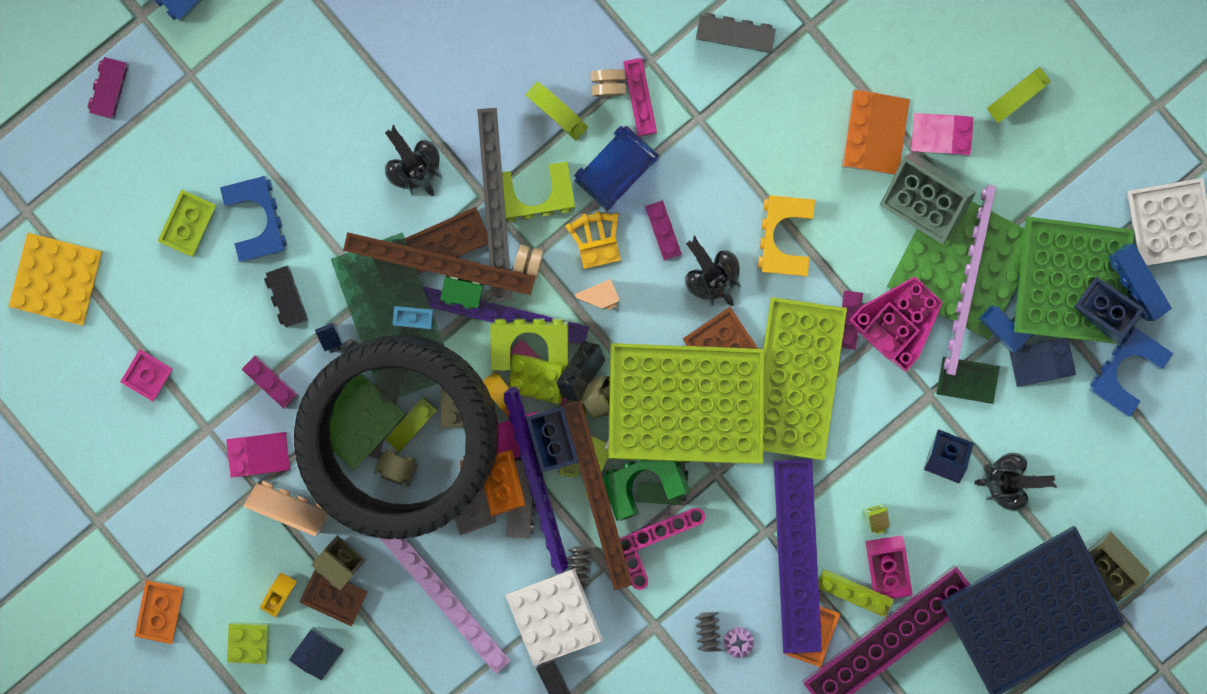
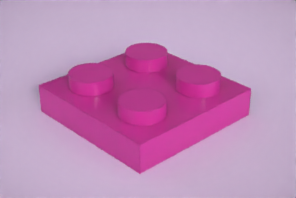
[120,349,173,402]

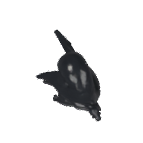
[385,124,442,196]
[685,235,741,306]
[974,452,1057,511]

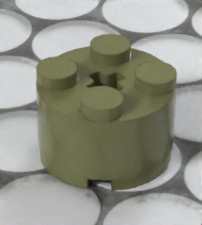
[580,375,610,419]
[373,449,418,487]

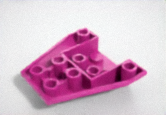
[850,276,943,372]

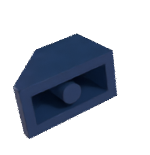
[315,323,344,354]

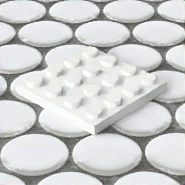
[1126,178,1207,265]
[505,569,603,666]

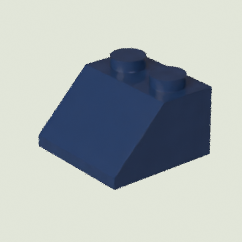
[923,429,974,484]
[289,627,344,680]

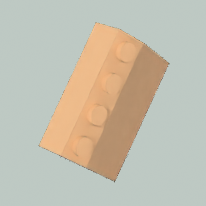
[243,481,328,536]

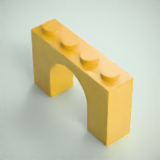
[758,195,815,277]

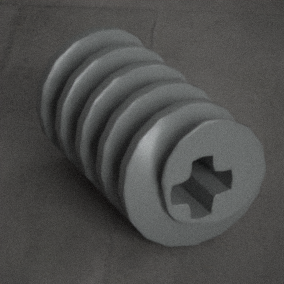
[567,546,592,586]
[695,612,722,652]

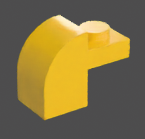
[483,371,509,417]

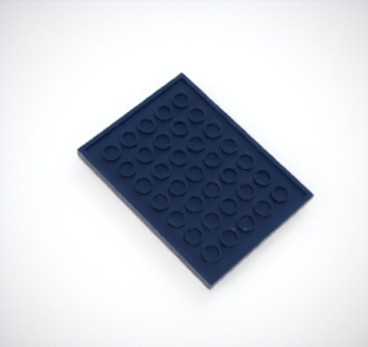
[940,526,1125,694]

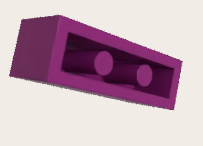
[88,57,129,120]
[241,355,299,409]

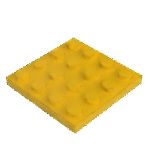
[8,233,103,326]

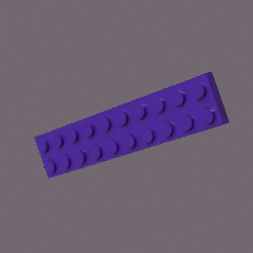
[773,459,822,653]

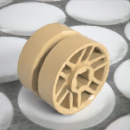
[590,69,626,97]
[513,244,544,284]

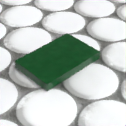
[936,357,1000,404]

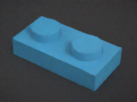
[393,306,433,329]

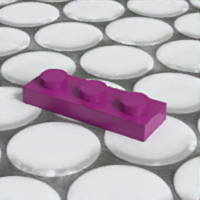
[645,200,682,261]
[841,290,863,350]

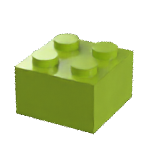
[227,622,270,664]

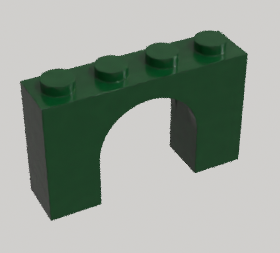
[636,462,689,505]

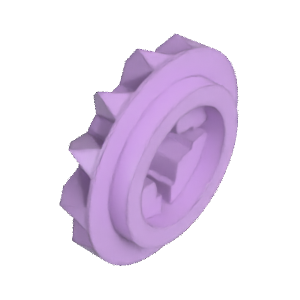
[724,627,754,658]

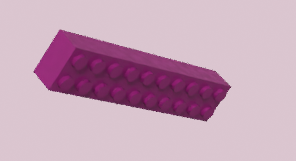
[802,565,970,694]

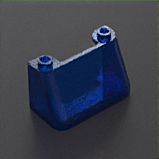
[574,125,660,213]

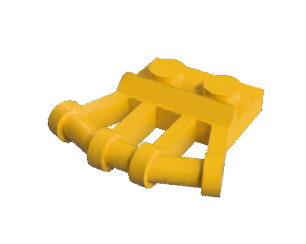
[565,211,621,269]

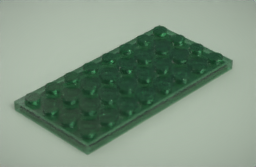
[331,232,445,403]

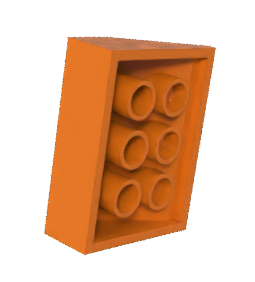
[842,90,910,175]

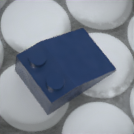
[1074,277,1144,345]
[1009,338,1076,387]

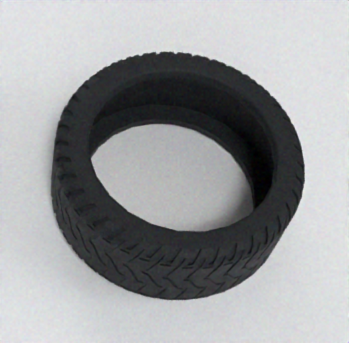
[294,335,499,540]

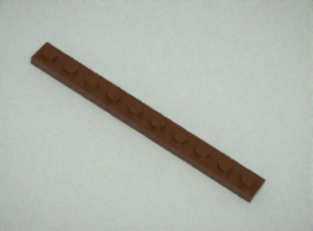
[343,232,535,295]
[562,400,633,590]

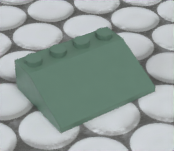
[880,153,976,245]

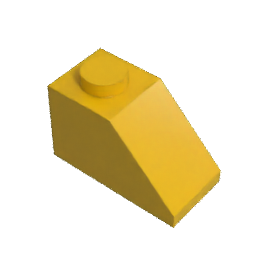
[260,572,297,618]

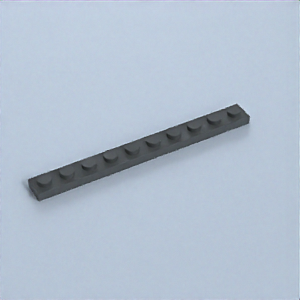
[477,108,513,302]

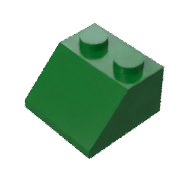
[440,275,484,309]

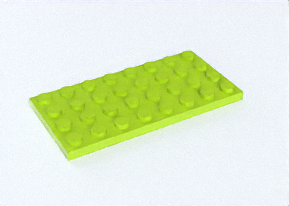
[763,297,847,460]

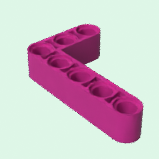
[620,507,705,590]

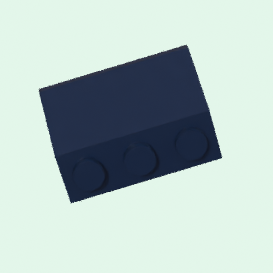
[526,406,579,473]

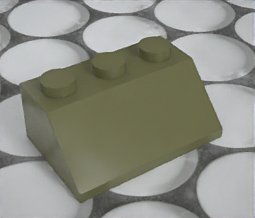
[1088,531,1150,602]

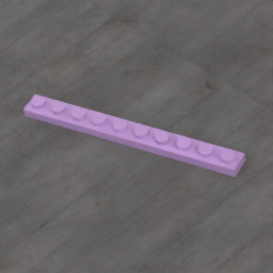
[944,185,996,375]
[379,537,511,673]

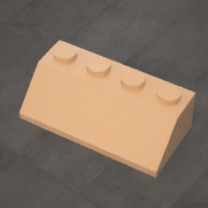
[575,279,620,311]

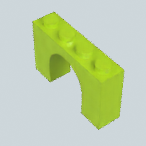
[502,161,575,223]
[490,318,569,370]

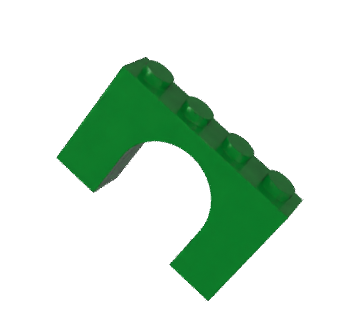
[603,460,691,521]

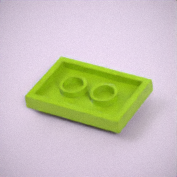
[158,189,217,257]
[509,353,565,404]

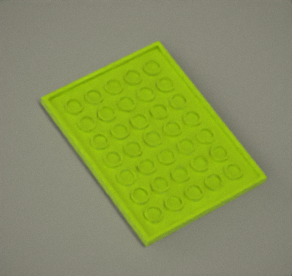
[608,343,764,465]

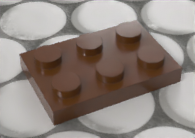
[299,570,368,627]

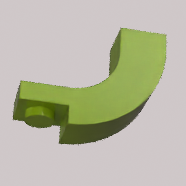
[986,66,1051,123]
[525,81,588,141]

